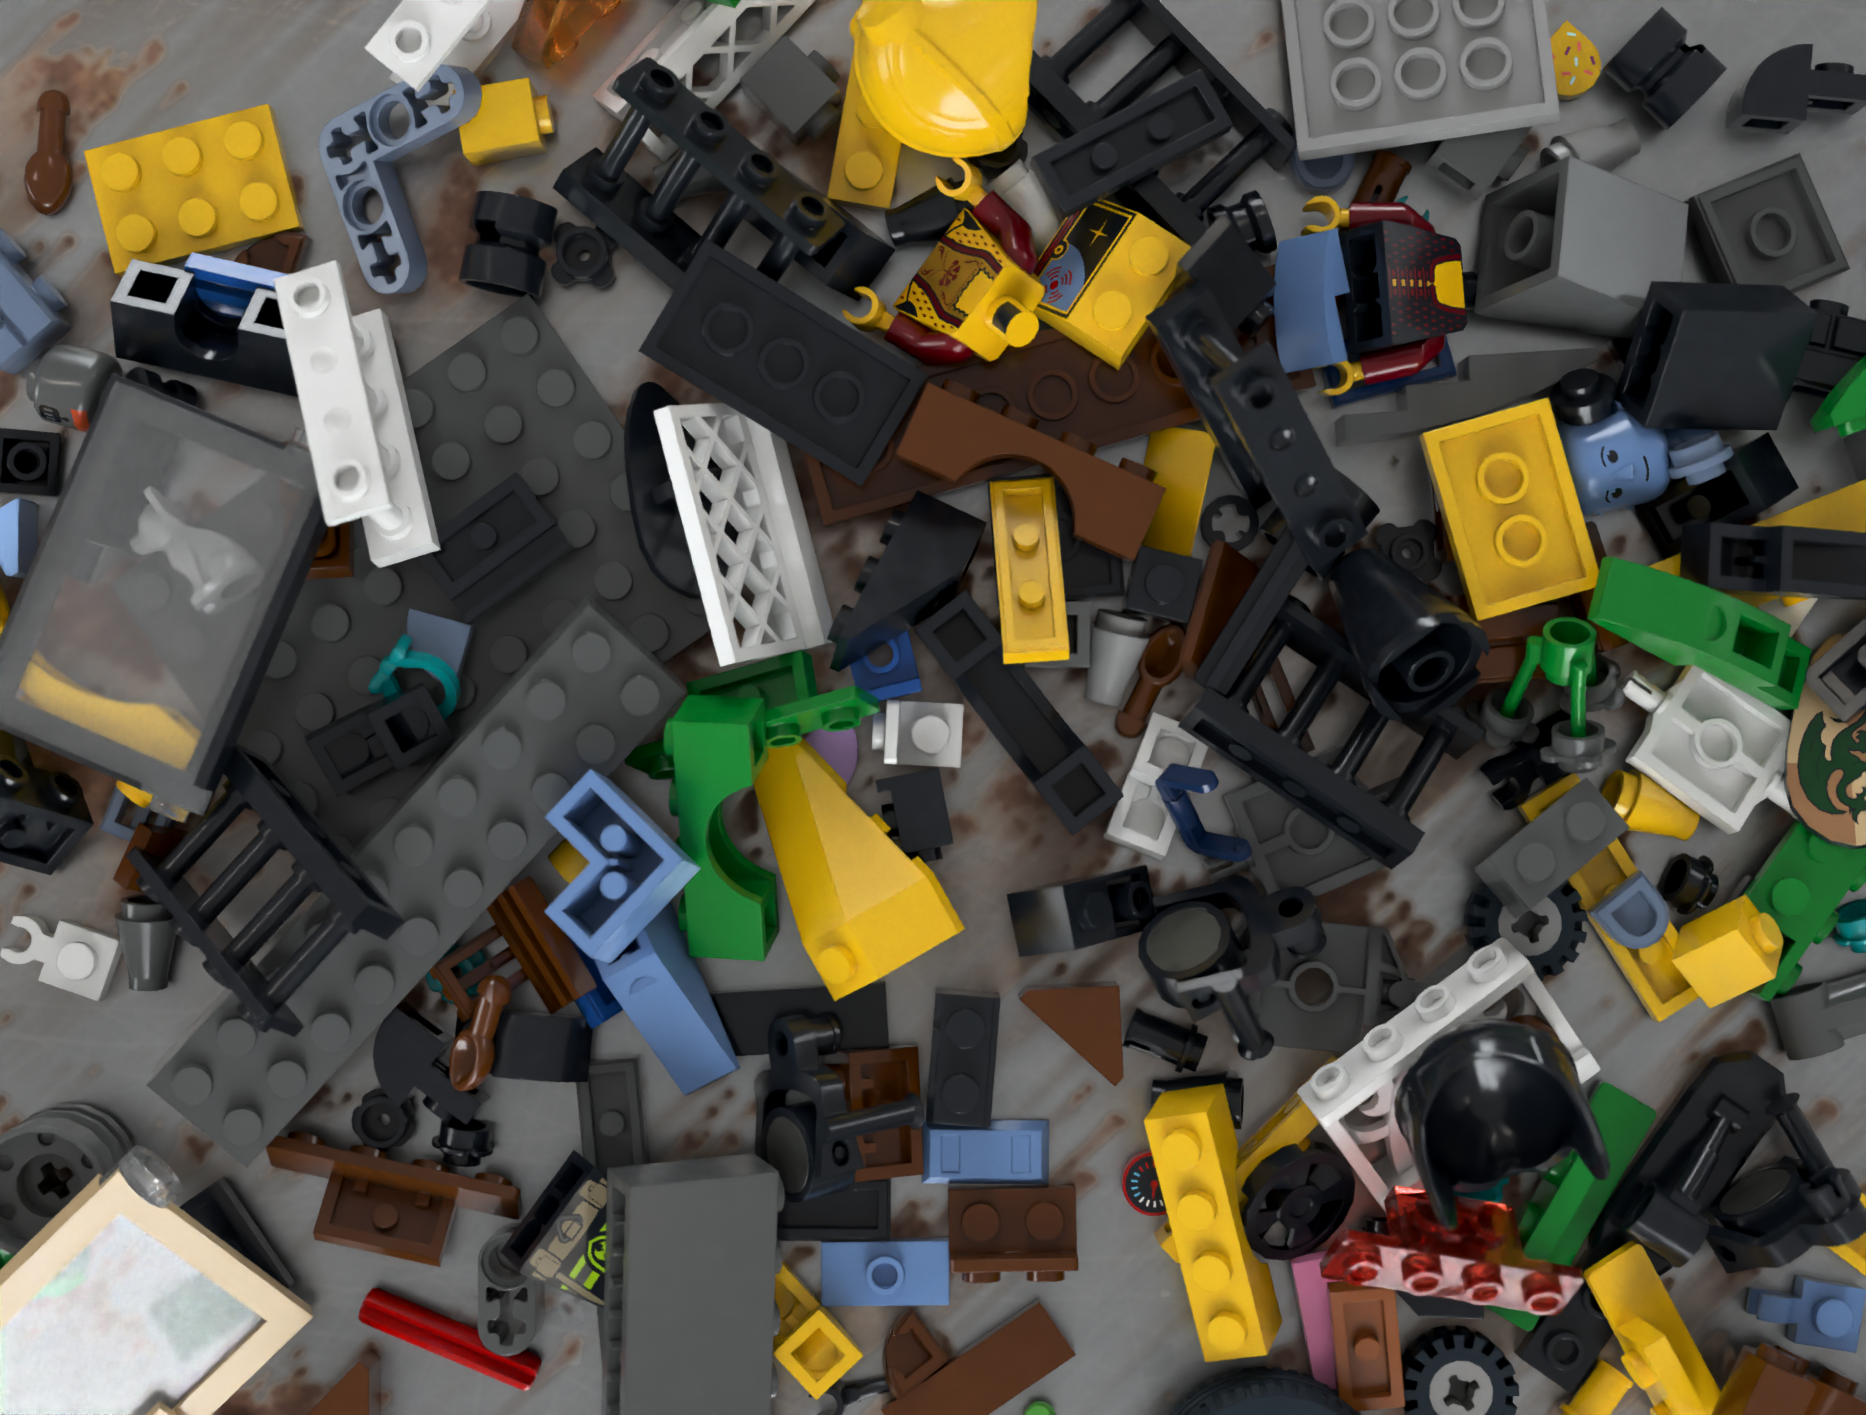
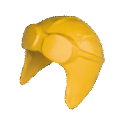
[849,0,1038,158]

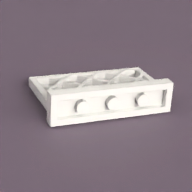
[653,403,834,667]

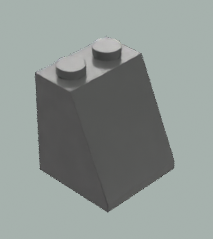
[1474,156,1689,340]

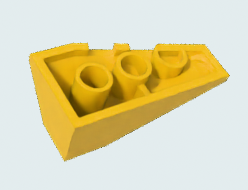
[753,737,965,1001]

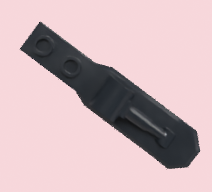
[1514,1050,1786,1394]

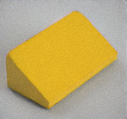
[1141,427,1215,557]

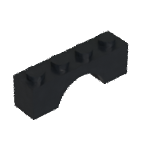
[914,590,1124,835]

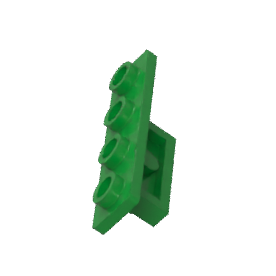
[624,650,880,780]
[1743,819,1866,1002]
[1484,1081,1656,1331]

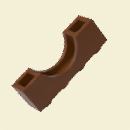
[896,379,1166,563]

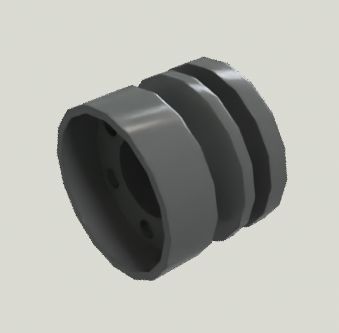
[0,1104,137,1255]

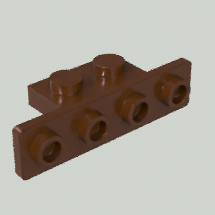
[266,1132,522,1267]

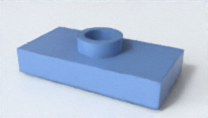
[821,1238,949,1306]

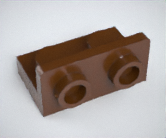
[821,1045,924,1182]
[948,1184,1079,1283]

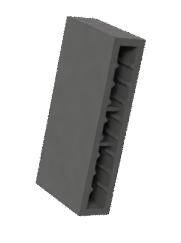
[601,1153,785,1415]

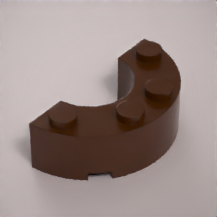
[1711,1342,1866,1415]

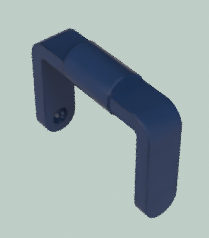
[1155,764,1252,862]

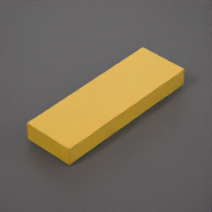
[990,477,1070,664]

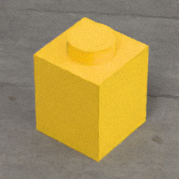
[452,77,555,166]
[1672,894,1783,1009]

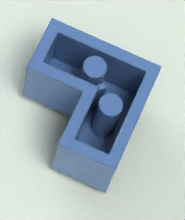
[544,769,701,964]

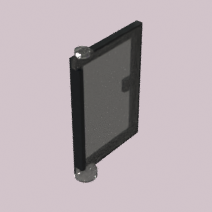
[0,372,328,822]

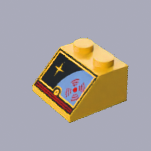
[1033,199,1191,370]

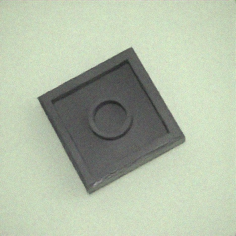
[1684,153,1850,294]

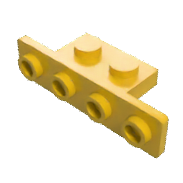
[1584,1241,1721,1415]

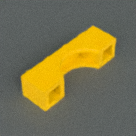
[1144,1084,1282,1362]

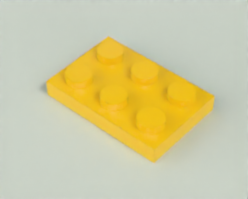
[84,104,305,278]
[1419,397,1599,621]

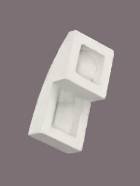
[1103,712,1208,861]

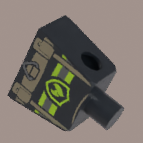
[500,1150,607,1308]

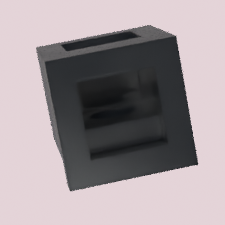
[875,768,954,862]

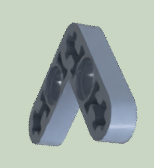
[318,64,482,294]

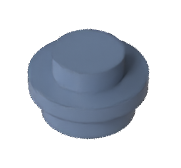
[1668,431,1734,485]

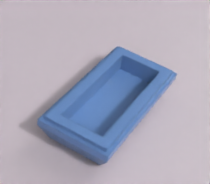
[922,1119,1049,1184]

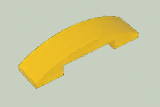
[773,1260,863,1400]

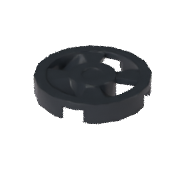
[1240,1141,1356,1261]

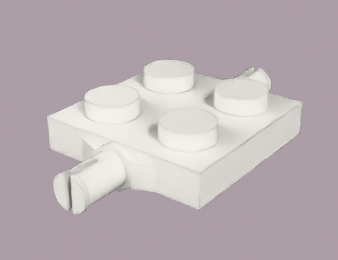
[1620,665,1797,835]

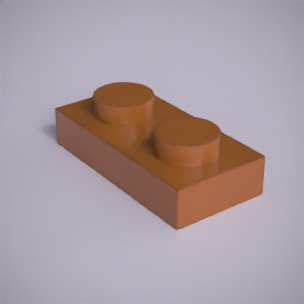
[1327,1276,1405,1412]

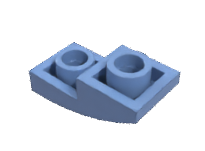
[1274,228,1350,373]

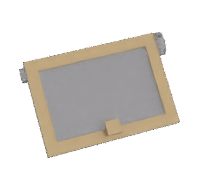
[0,1146,313,1415]

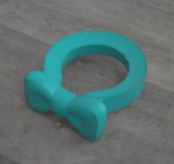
[367,634,461,720]

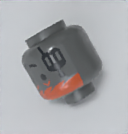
[26,342,123,433]

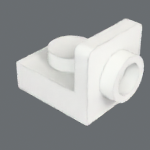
[872,700,964,768]

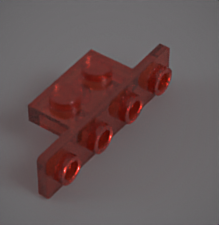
[1319,1185,1584,1316]

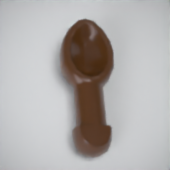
[24,89,73,216]
[1114,623,1186,739]
[449,975,511,1092]

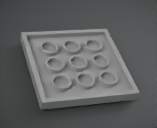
[1281,0,1560,161]

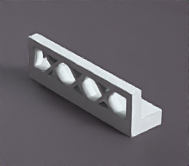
[592,0,815,162]

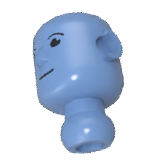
[1557,400,1713,515]

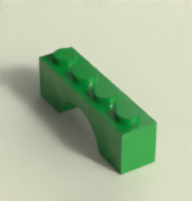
[664,695,780,961]

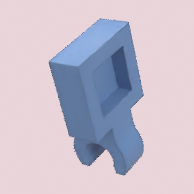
[1745,1275,1866,1353]

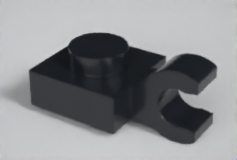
[1480,709,1572,811]

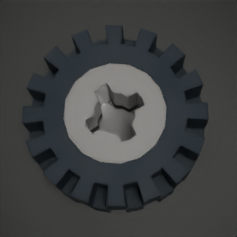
[1463,880,1588,981]
[1401,1325,1519,1415]

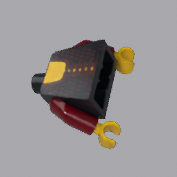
[1301,195,1478,396]

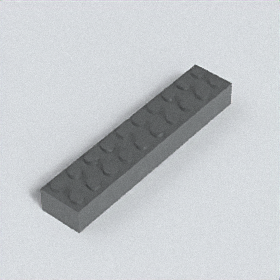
[146,595,686,1168]

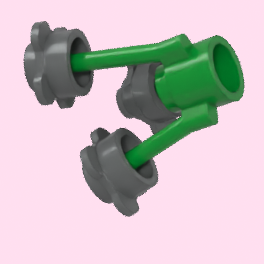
[1465,617,1625,773]

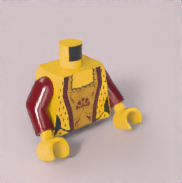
[842,158,1045,365]

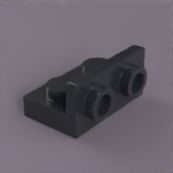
[0,755,94,875]

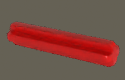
[358,1288,542,1391]

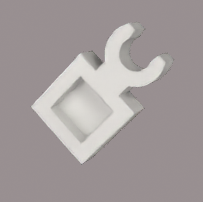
[0,915,122,1001]

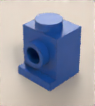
[850,630,923,702]

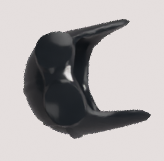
[1394,1018,1611,1231]

